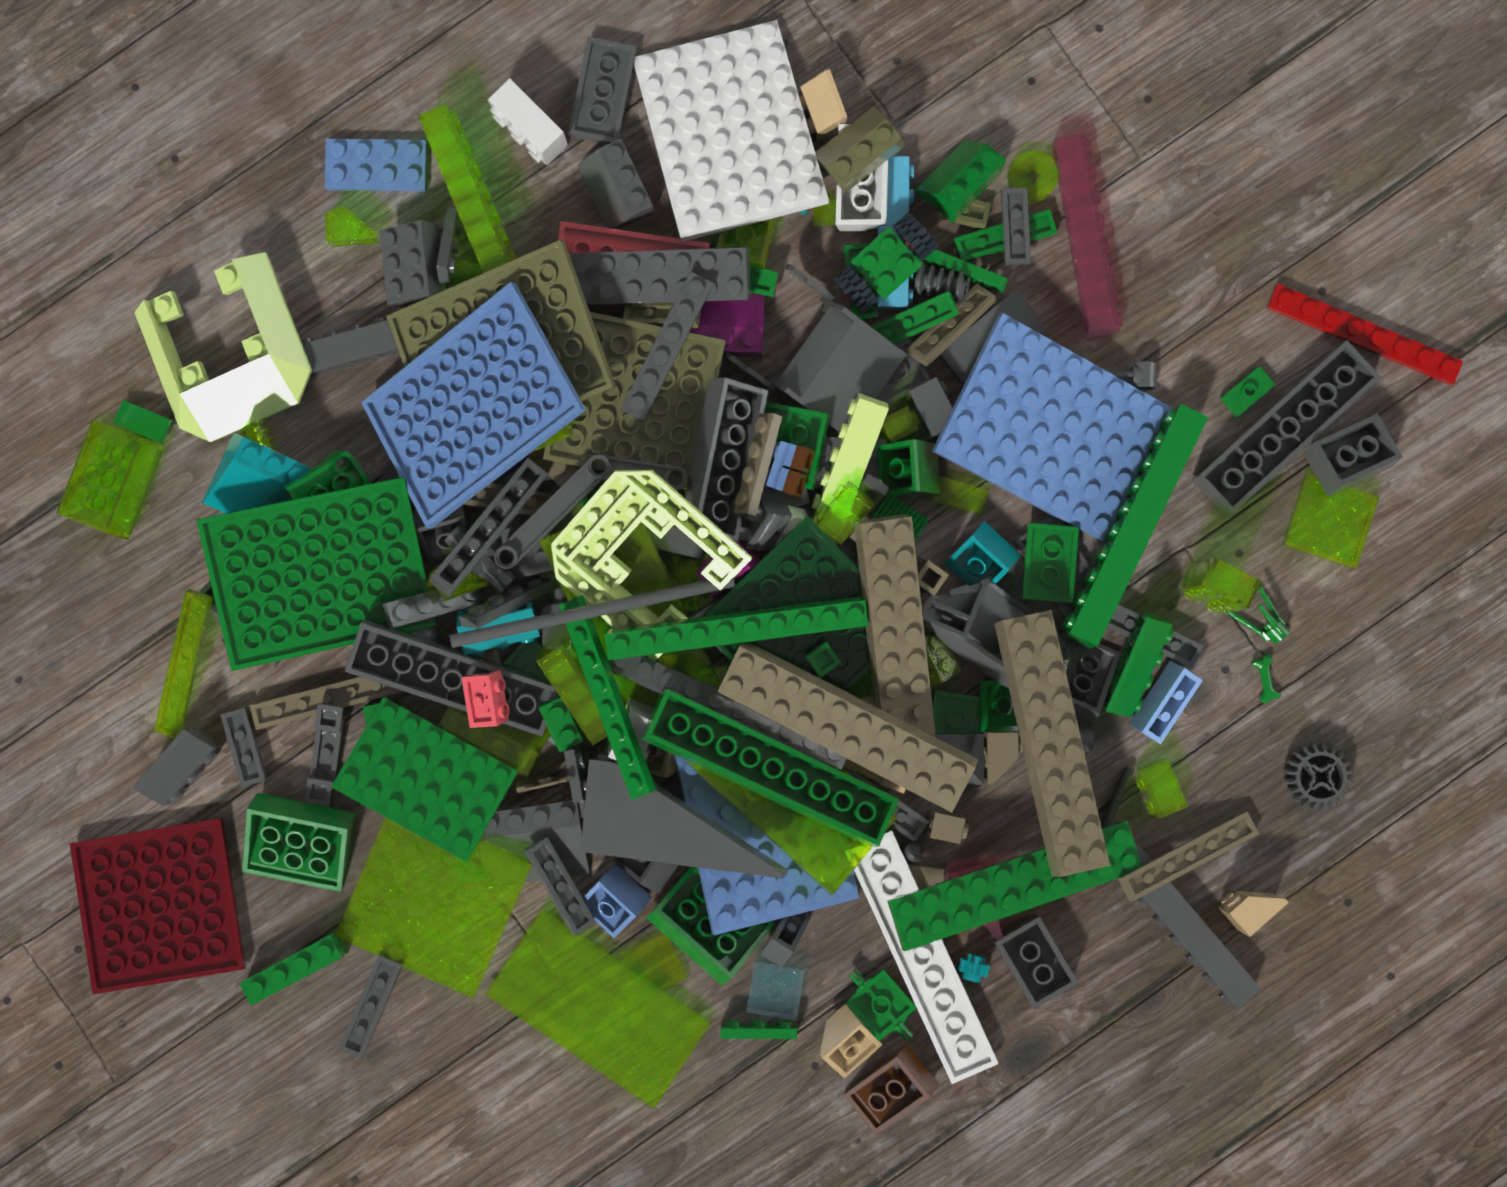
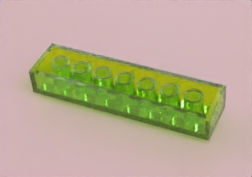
[418,104,517,273]

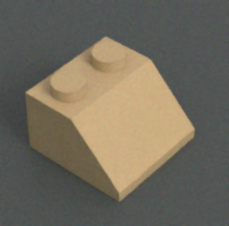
[799,69,847,140]
[1218,891,1289,937]

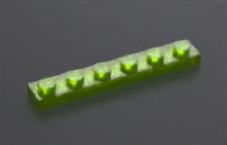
[154,589,213,739]

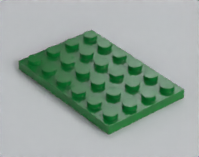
[331,697,518,862]

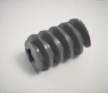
[915,263,971,305]

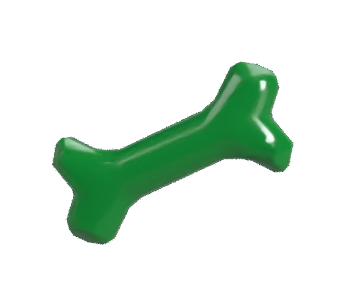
[1251,654,1281,704]

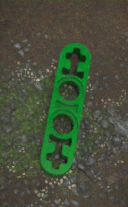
[914,250,1008,293]

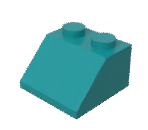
[944,521,1021,586]

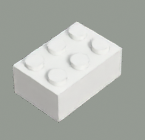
[488,78,568,166]

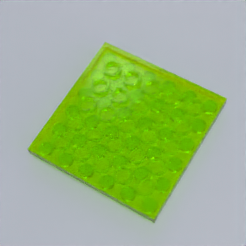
[336,817,532,999]

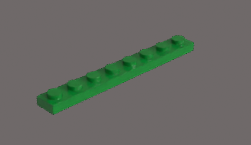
[559,596,656,800]

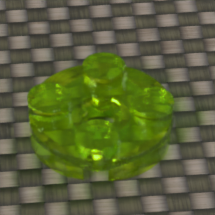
[1007,151,1058,203]

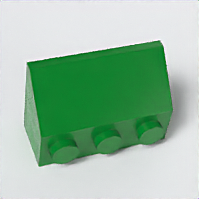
[915,140,1006,223]

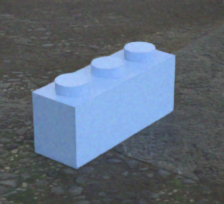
[1129,661,1203,744]

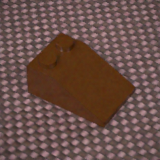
[844,1043,939,1135]

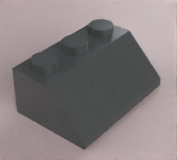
[578,139,654,229]
[133,727,220,806]

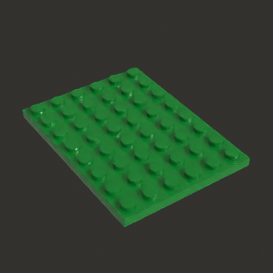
[196,477,436,671]

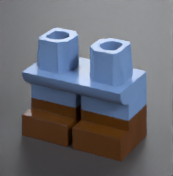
[765,441,816,498]

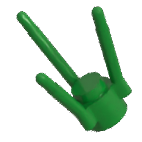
[1225,586,1290,644]

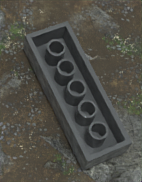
[679,378,768,542]

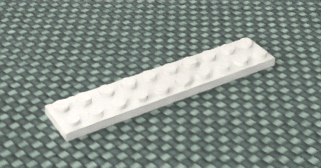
[846,830,998,1084]

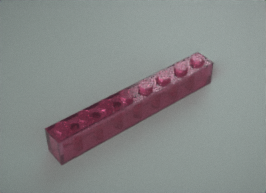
[1052,133,1123,340]

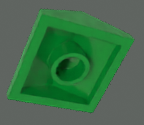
[980,681,1019,732]

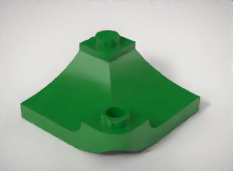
[283,450,370,500]

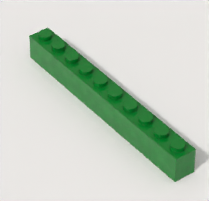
[604,596,868,660]

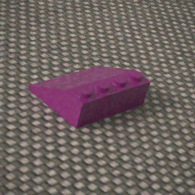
[690,292,765,357]

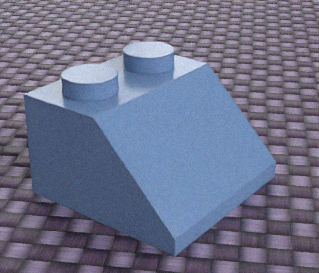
[583,863,652,938]

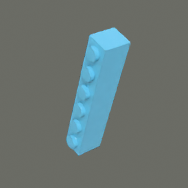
[876,156,914,311]

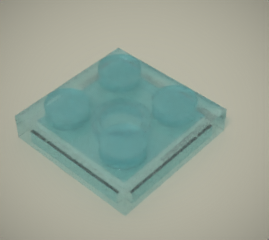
[746,960,805,1021]

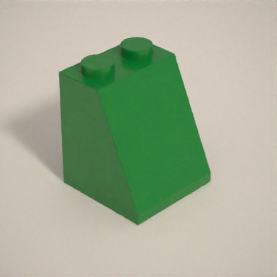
[876,439,941,497]

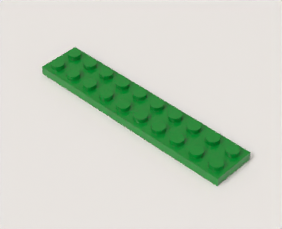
[887,821,1142,951]

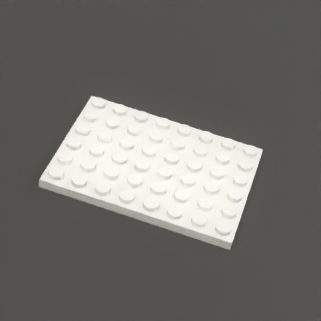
[634,20,829,242]

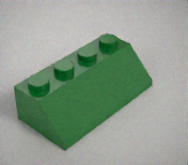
[1103,610,1174,717]

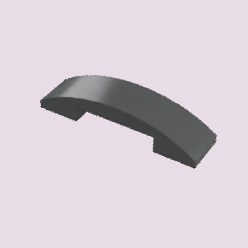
[304,703,344,806]

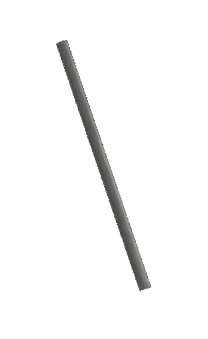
[449,578,735,648]

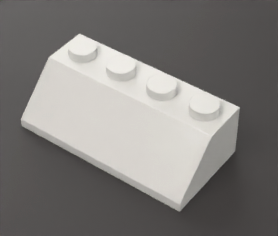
[836,124,889,231]

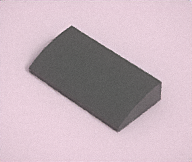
[938,289,1047,386]

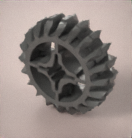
[1283,742,1354,811]

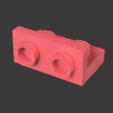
[461,670,510,728]

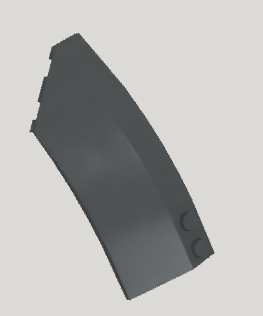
[922,578,1121,727]

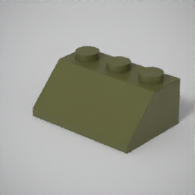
[815,106,905,194]

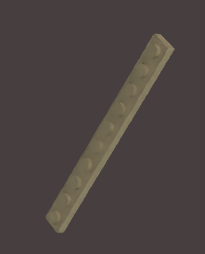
[250,648,502,730]

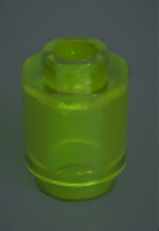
[450,258,481,283]

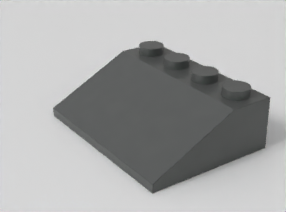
[479,799,590,888]

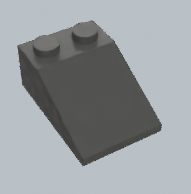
[484,525,555,587]

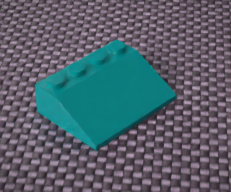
[201,433,313,513]

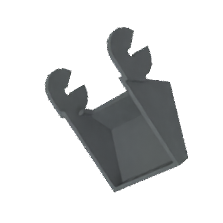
[723,264,907,432]

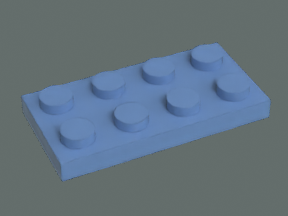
[325,139,427,192]

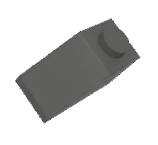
[760,912,812,967]

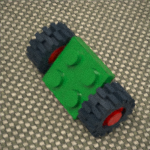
[833,212,938,314]

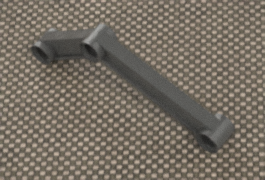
[494,454,688,569]

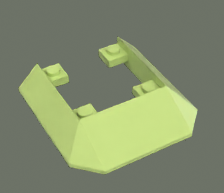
[134,252,312,442]
[551,470,752,661]

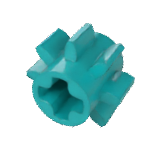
[958,953,990,983]

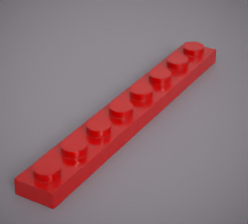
[1266,284,1463,386]

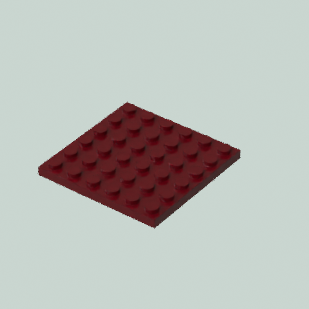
[69,818,246,995]

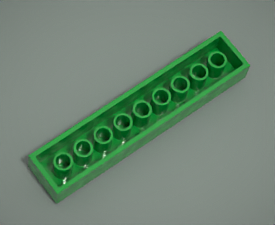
[1061,404,1209,649]
[640,689,899,847]

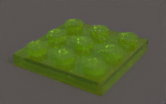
[1282,473,1380,569]

